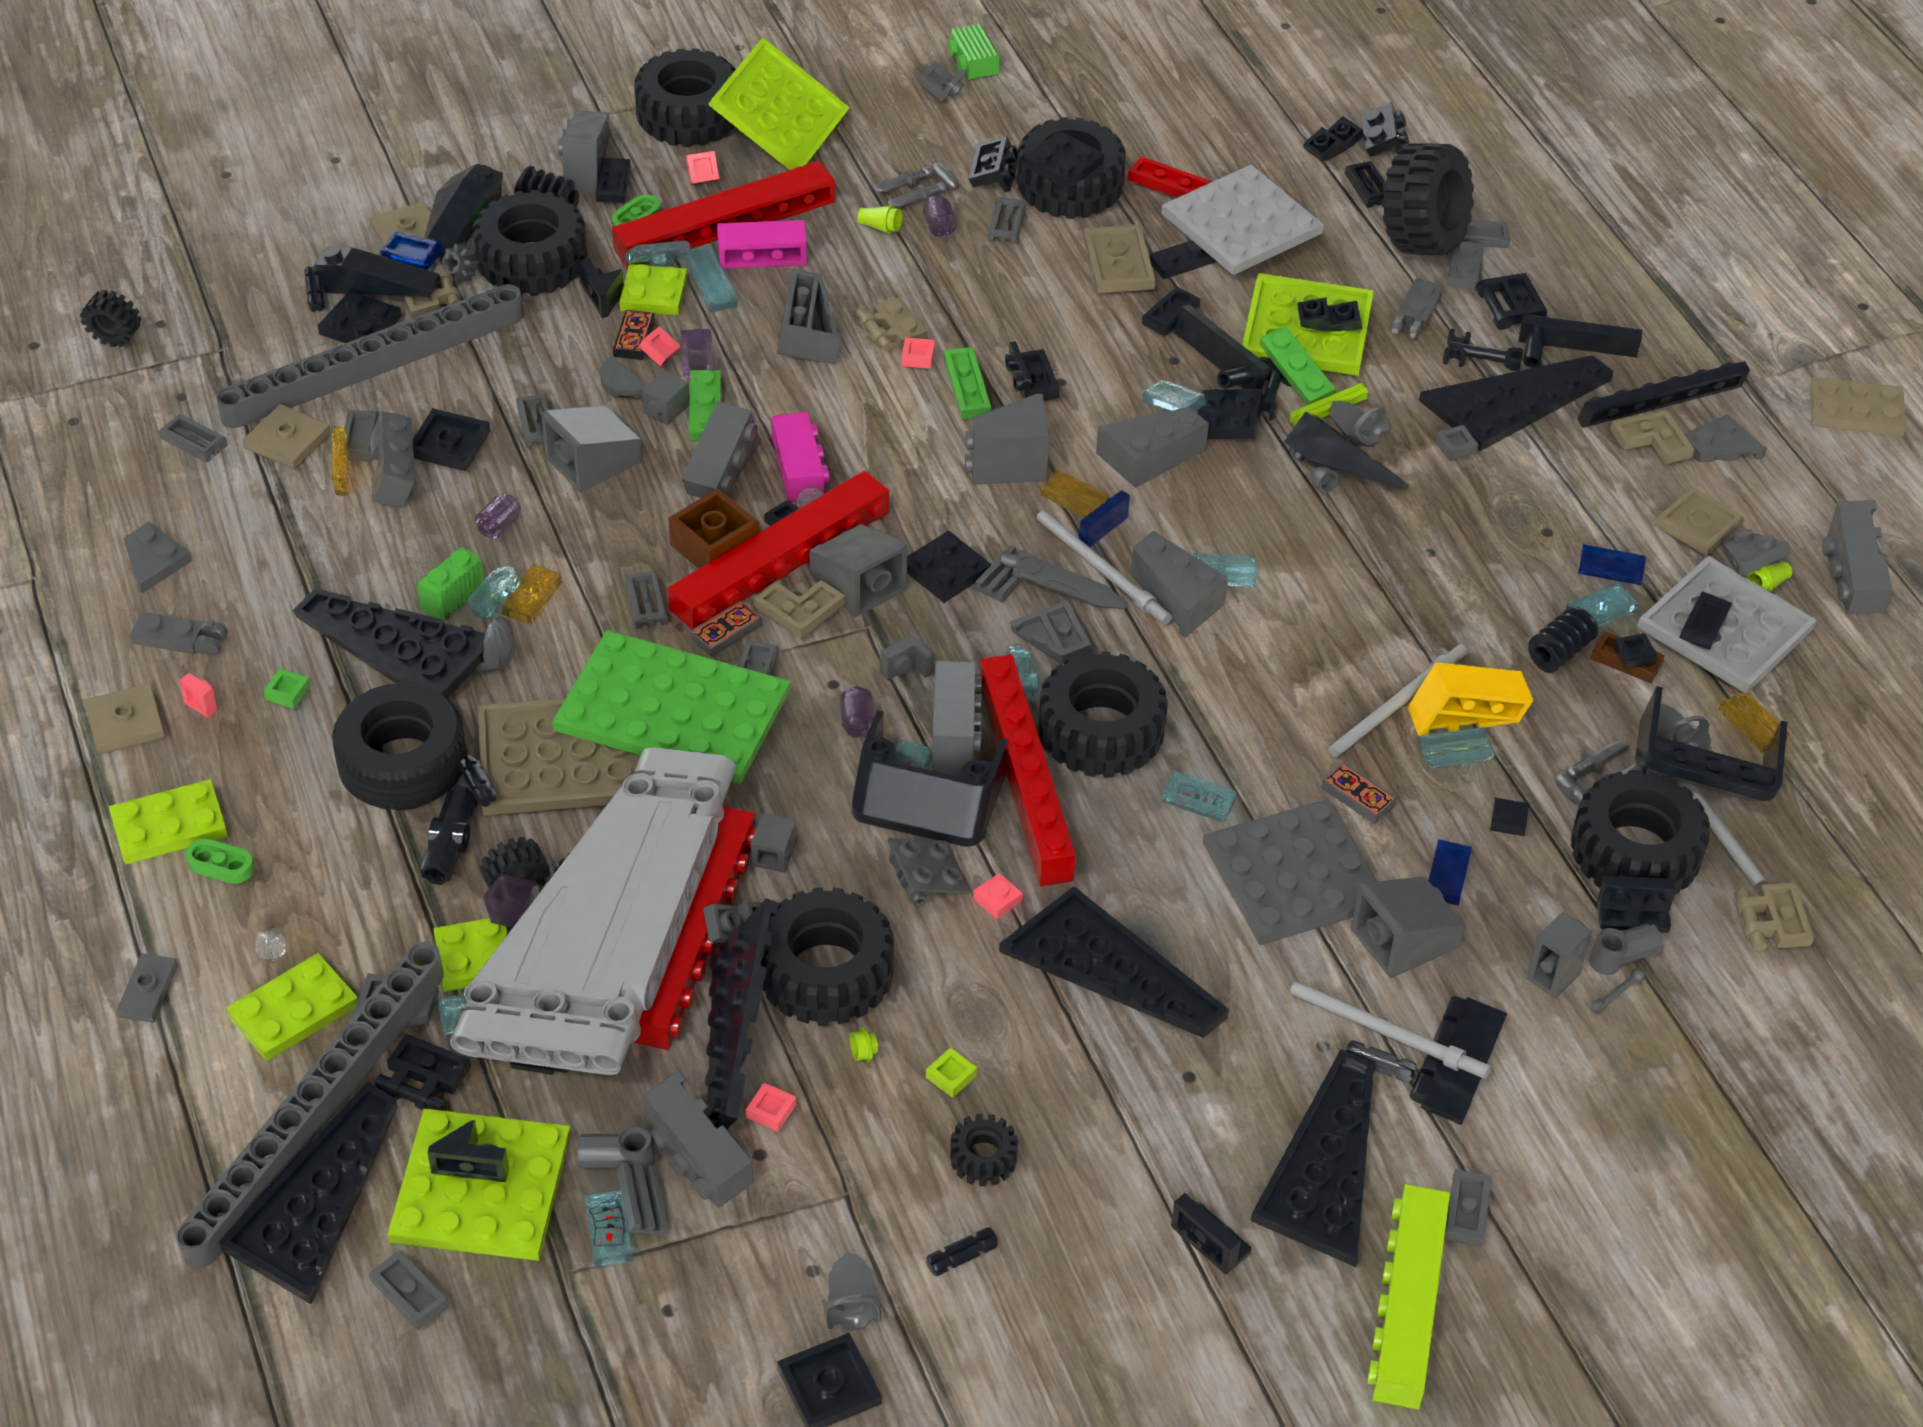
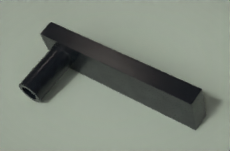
[1173,305,1271,389]
[1518,314,1642,368]

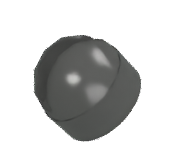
[1311,466,1338,493]

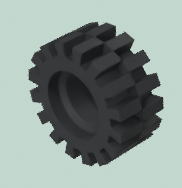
[80,290,141,347]
[480,837,550,902]
[950,1113,1018,1187]

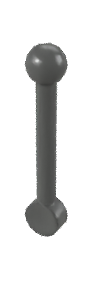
[1591,969,1645,1014]

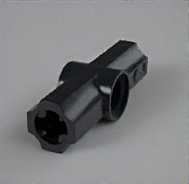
[420,786,478,885]

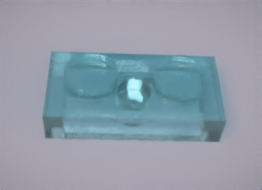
[1566,583,1638,627]

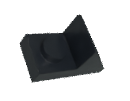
[578,258,624,318]
[427,1120,509,1182]

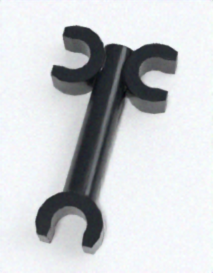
[1443,329,1524,371]
[1259,357,1292,421]

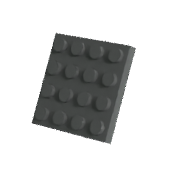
[1203,799,1377,945]

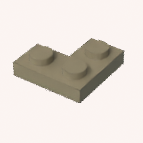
[1610,409,1695,464]
[753,580,845,639]

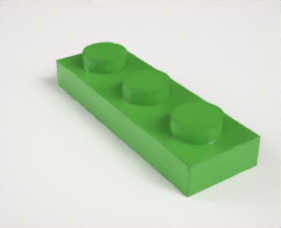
[1259,325,1336,405]
[943,347,991,420]
[689,370,721,441]

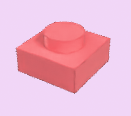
[686,151,720,185]
[638,326,681,367]
[901,337,935,369]
[179,673,218,718]
[973,873,1023,920]
[746,1083,796,1132]

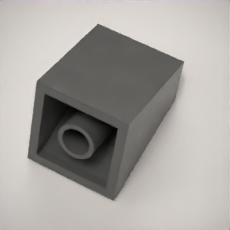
[965,394,1049,485]
[541,405,643,493]
[809,524,907,617]
[1351,876,1465,979]

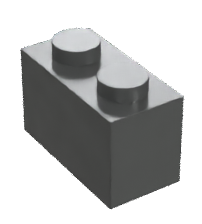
[1526,911,1592,999]

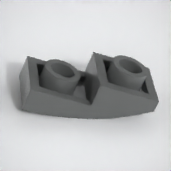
[703,902,761,943]

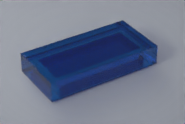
[379,231,443,270]
[1079,490,1130,547]
[1578,544,1646,585]
[1428,839,1472,906]

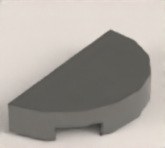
[600,356,646,399]

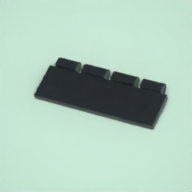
[1409,996,1508,1125]

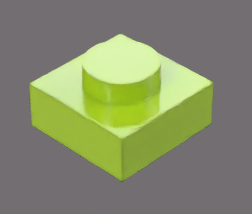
[926,1047,978,1098]

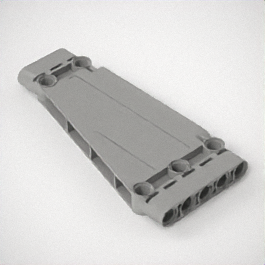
[450,748,736,1075]

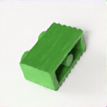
[947,23,1000,80]
[416,547,485,621]

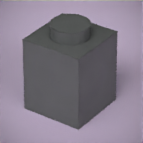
[642,370,690,425]
[751,813,797,873]

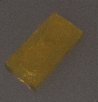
[501,564,562,625]

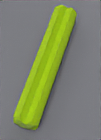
[1289,383,1368,427]

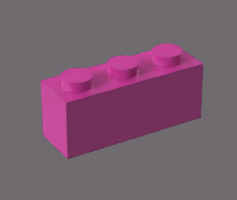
[717,220,807,269]
[771,411,829,501]

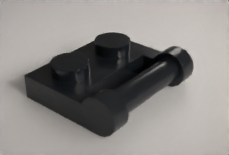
[1476,273,1547,330]

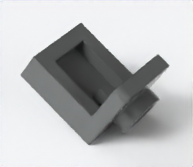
[917,61,966,102]

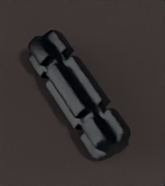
[304,266,325,312]
[459,754,497,807]
[1346,1040,1416,1083]
[926,1227,998,1276]

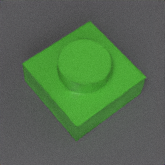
[263,668,311,709]

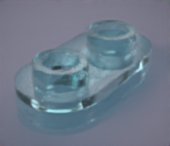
[467,566,520,618]
[1006,644,1039,700]

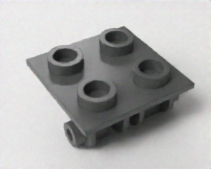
[887,838,971,906]

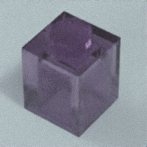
[681,329,713,377]
[483,874,540,928]

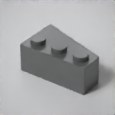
[558,110,609,195]
[777,269,842,365]
[682,401,761,498]
[1096,406,1209,488]
[1822,500,1892,614]
[1131,531,1228,638]
[643,1070,753,1208]

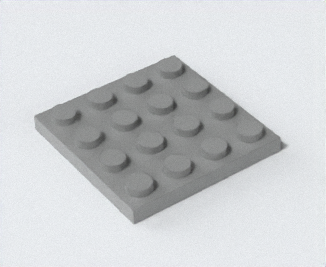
[1161,165,1324,275]
[1637,556,1817,694]

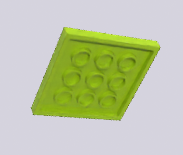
[708,37,850,170]
[1242,273,1374,376]
[387,1109,571,1261]

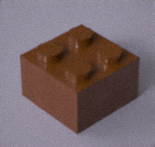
[668,488,759,569]

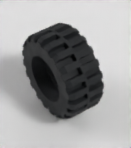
[634,48,736,147]
[1017,117,1126,219]
[1382,143,1474,256]
[473,190,587,296]
[1038,651,1168,778]
[1571,770,1710,895]
[761,887,894,1026]

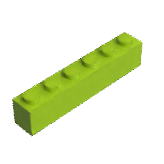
[1367,1184,1450,1410]

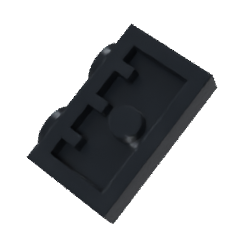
[968,136,1018,192]
[1597,876,1676,933]
[1171,1193,1251,1275]

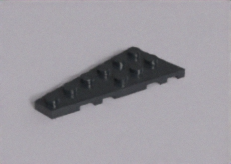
[1419,355,1614,451]
[293,588,486,698]
[999,886,1229,1038]
[704,898,779,1130]
[1251,1049,1374,1267]
[219,1082,398,1304]

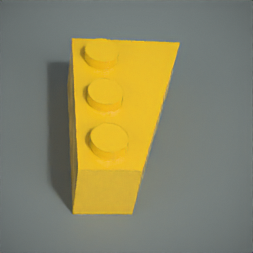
[1407,662,1533,736]

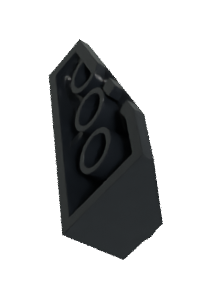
[314,246,441,297]

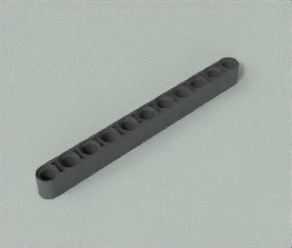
[216,285,523,428]
[176,941,444,1268]

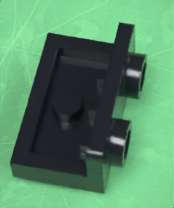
[1361,102,1409,157]
[1005,341,1060,400]

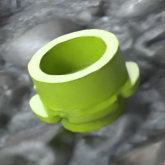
[849,1027,878,1063]

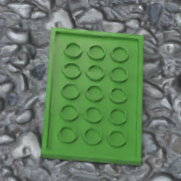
[552,630,791,784]

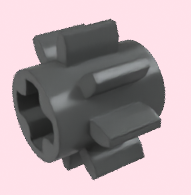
[442,243,479,281]

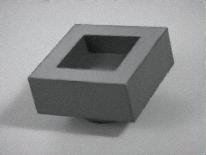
[1435,425,1478,461]

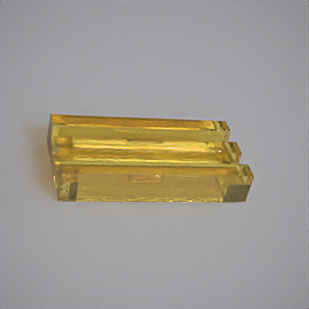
[332,426,349,496]
[1040,470,1110,521]
[1719,692,1789,753]

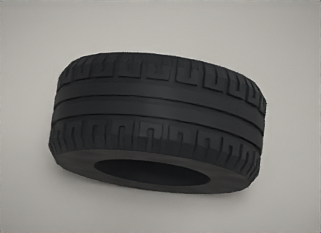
[332,683,467,810]

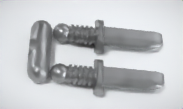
[873,162,958,208]
[1555,740,1647,804]

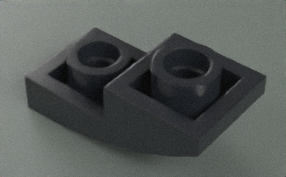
[1303,116,1364,161]
[1297,297,1362,331]

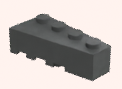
[932,661,982,777]

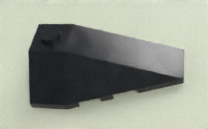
[422,163,503,257]
[1284,411,1409,490]

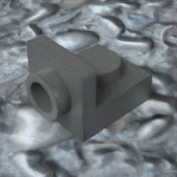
[880,634,933,681]

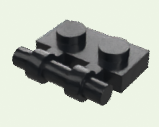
[375,1034,471,1111]

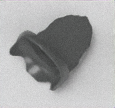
[1330,401,1391,447]
[476,616,515,674]
[1657,704,1711,747]
[824,1252,881,1331]

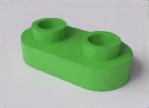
[612,194,661,227]
[185,839,254,884]

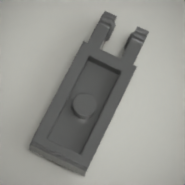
[1392,278,1444,340]
[130,612,228,655]

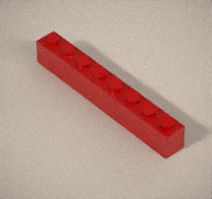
[612,161,835,269]
[668,470,889,630]
[980,654,1075,887]
[634,806,757,1051]

